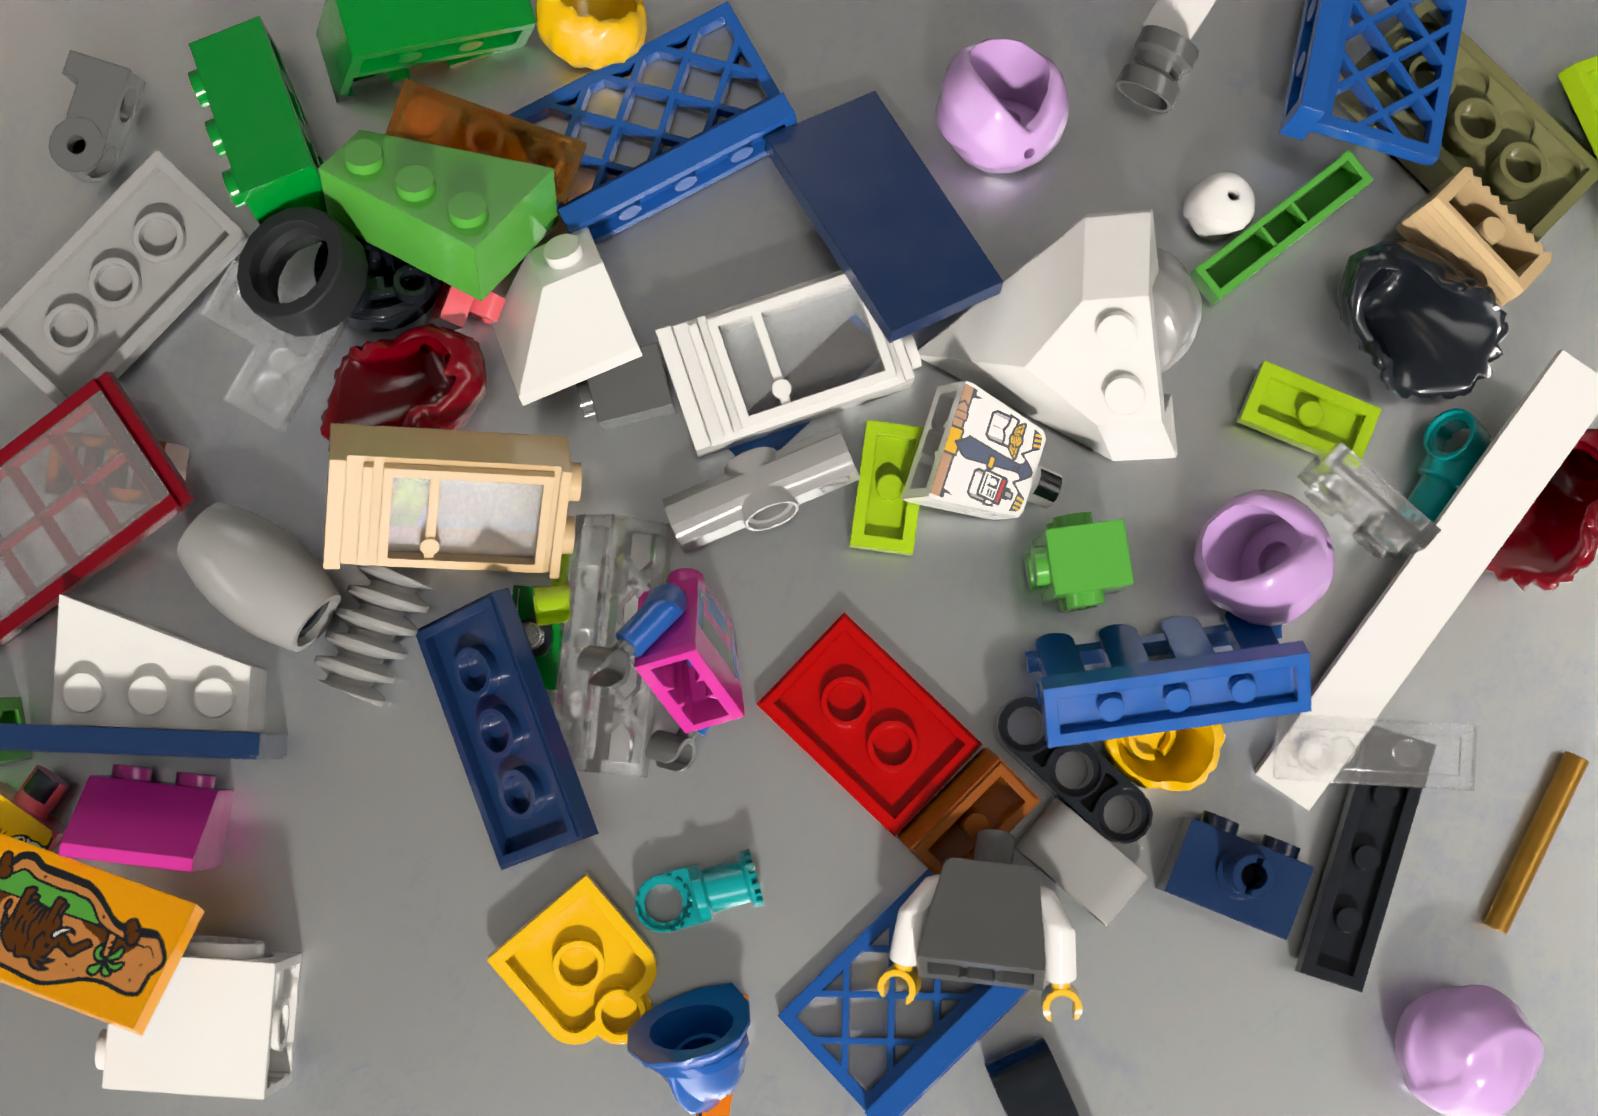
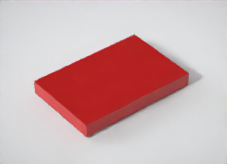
[756,612,983,837]

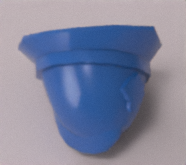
[627,983,751,1114]

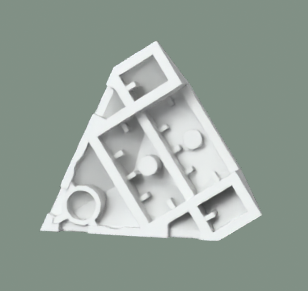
[918,209,1178,461]

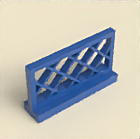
[1279,0,1467,167]
[507,1,797,245]
[778,869,1030,1116]

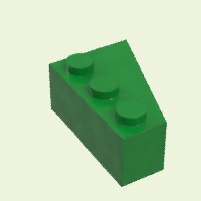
[316,0,537,103]
[188,15,327,251]

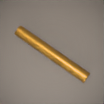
[1483,751,1589,935]

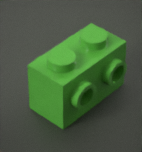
[1024,512,1134,613]

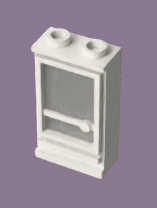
[655,270,922,459]

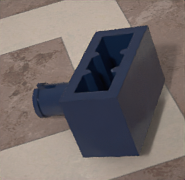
[1155,810,1315,940]

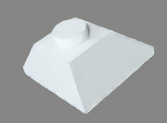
[492,227,642,406]

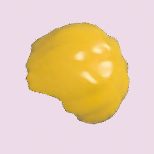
[535,0,647,71]
[1103,724,1226,791]

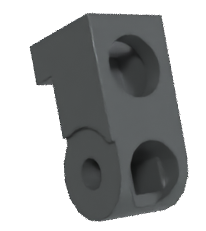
[49,50,146,183]

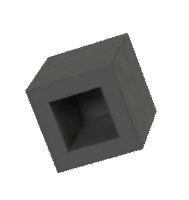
[576,342,676,431]

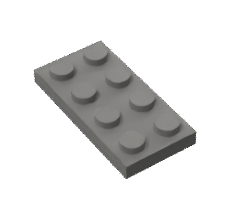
[0,149,250,406]

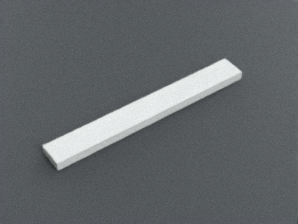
[1254,350,1598,811]

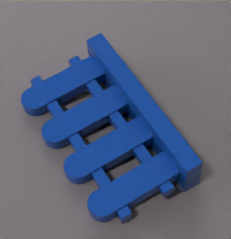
[1025,611,1312,748]

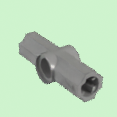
[662,425,861,553]

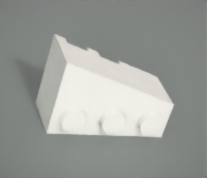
[51,594,268,733]

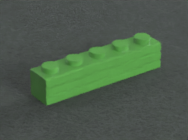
[1190,150,1374,306]

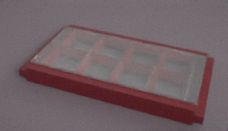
[0,371,196,647]

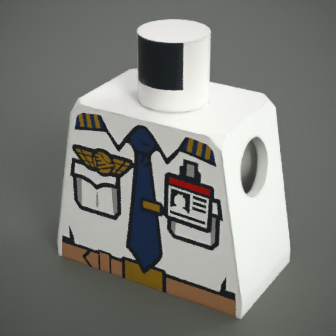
[901,381,1062,520]

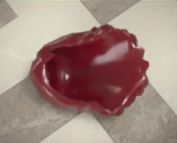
[320,324,487,451]
[1484,428,1598,591]

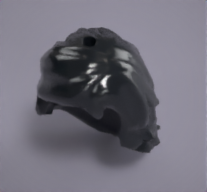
[1337,239,1510,399]

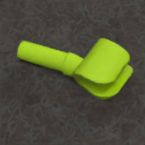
[533,554,571,626]

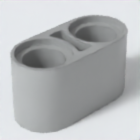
[1014,798,1148,927]

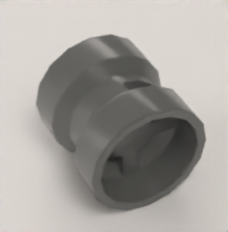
[1115,25,1199,112]

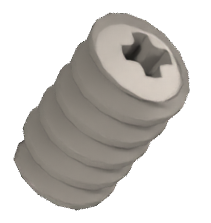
[314,565,432,707]

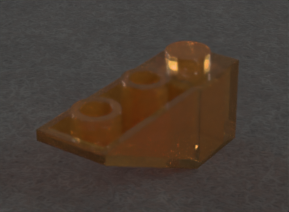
[385,79,587,204]

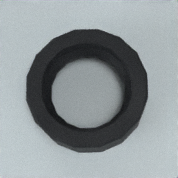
[237,206,368,337]

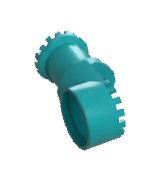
[1391,408,1492,538]
[635,849,765,933]

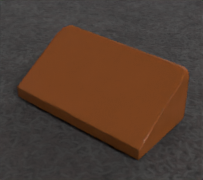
[897,747,1041,875]

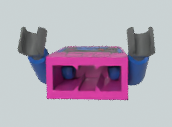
[577,568,745,772]

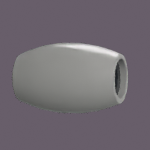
[177,502,342,652]

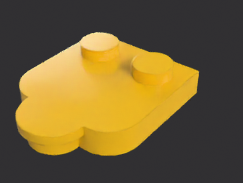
[487,872,657,1045]

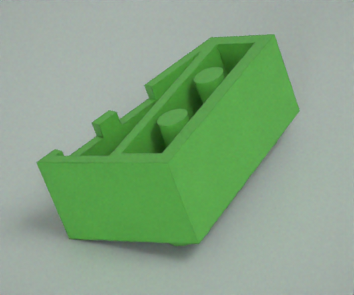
[318,129,558,301]

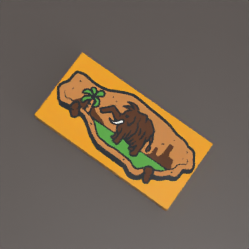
[0,833,204,1036]

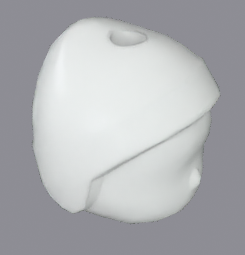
[1183,171,1255,241]

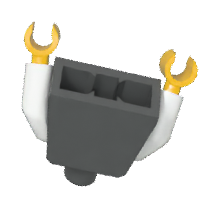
[878,829,1082,1022]

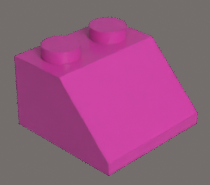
[58,764,234,872]

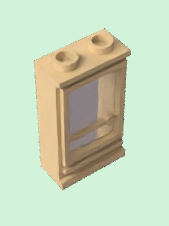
[323,423,582,579]

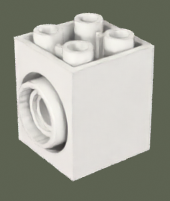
[95,935,303,1100]

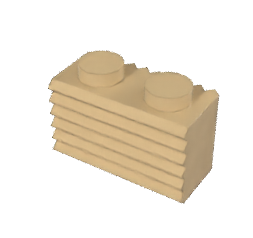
[1395,167,1552,307]

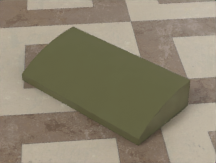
[1335,0,1598,242]

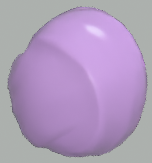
[935,38,1069,174]
[1194,489,1335,627]
[1395,985,1544,1116]

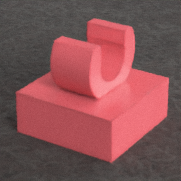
[429,282,506,330]

